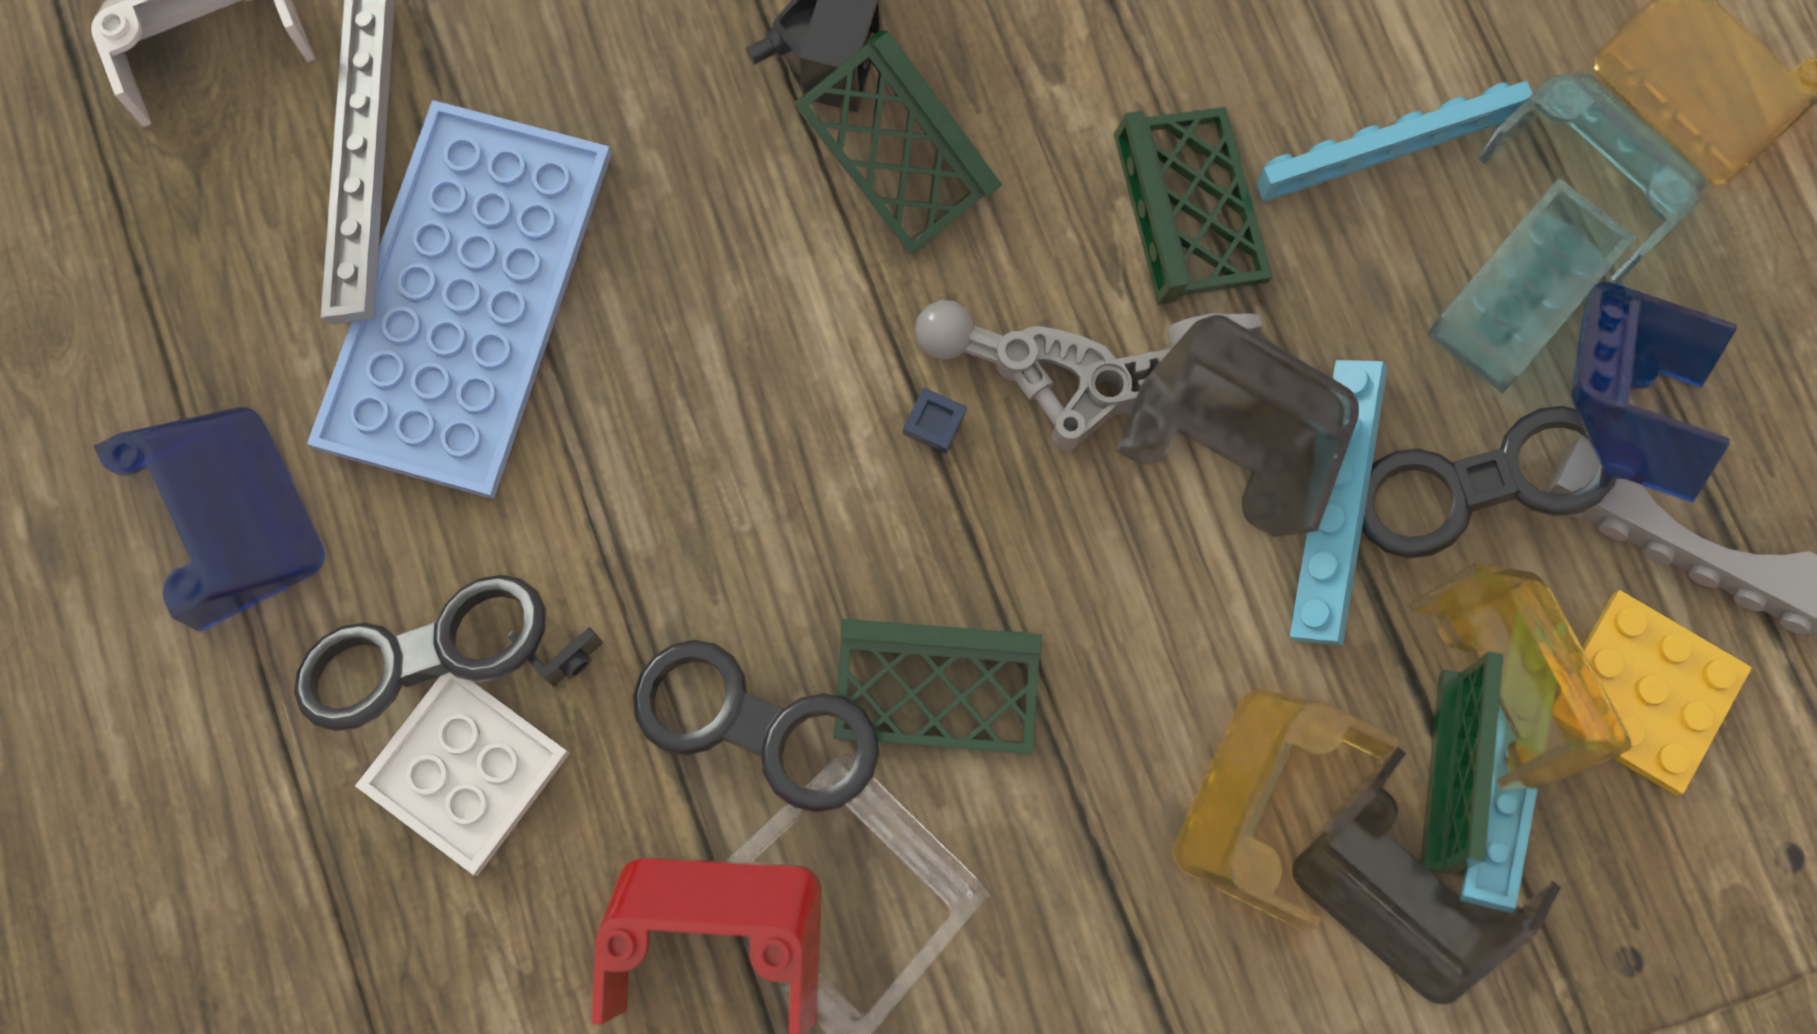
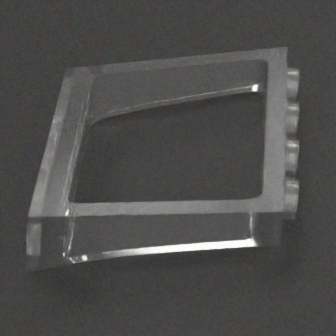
[727,753,992,1034]

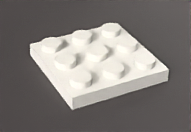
[355,672,570,876]

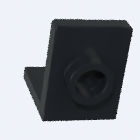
[507,627,603,687]

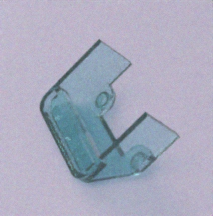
[1478,70,1708,284]

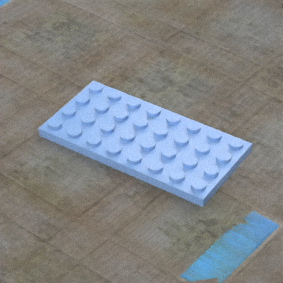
[307,100,612,500]

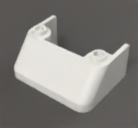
[91,0,315,127]

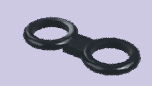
[1362,406,1621,559]
[294,575,546,731]
[633,640,880,812]

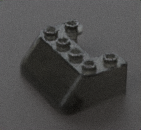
[1116,315,1359,537]

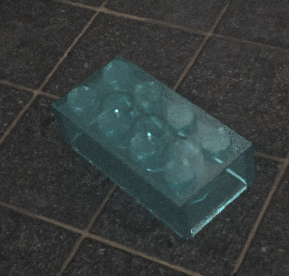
[1427,178,1636,394]

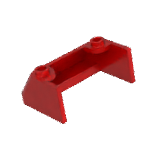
[591,857,822,1034]

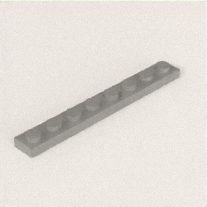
[321,0,395,325]

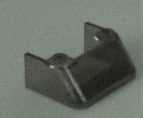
[1292,747,1561,1004]

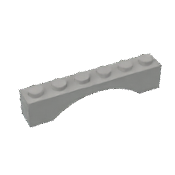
[1545,435,1817,635]

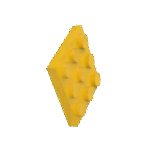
[1550,590,1752,796]

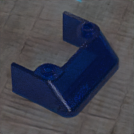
[1571,282,1737,503]

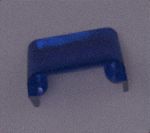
[94,407,325,632]

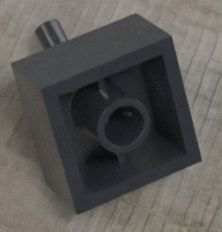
[745,0,883,113]

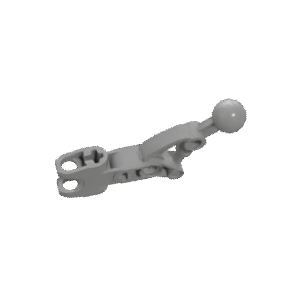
[914,300,1280,451]

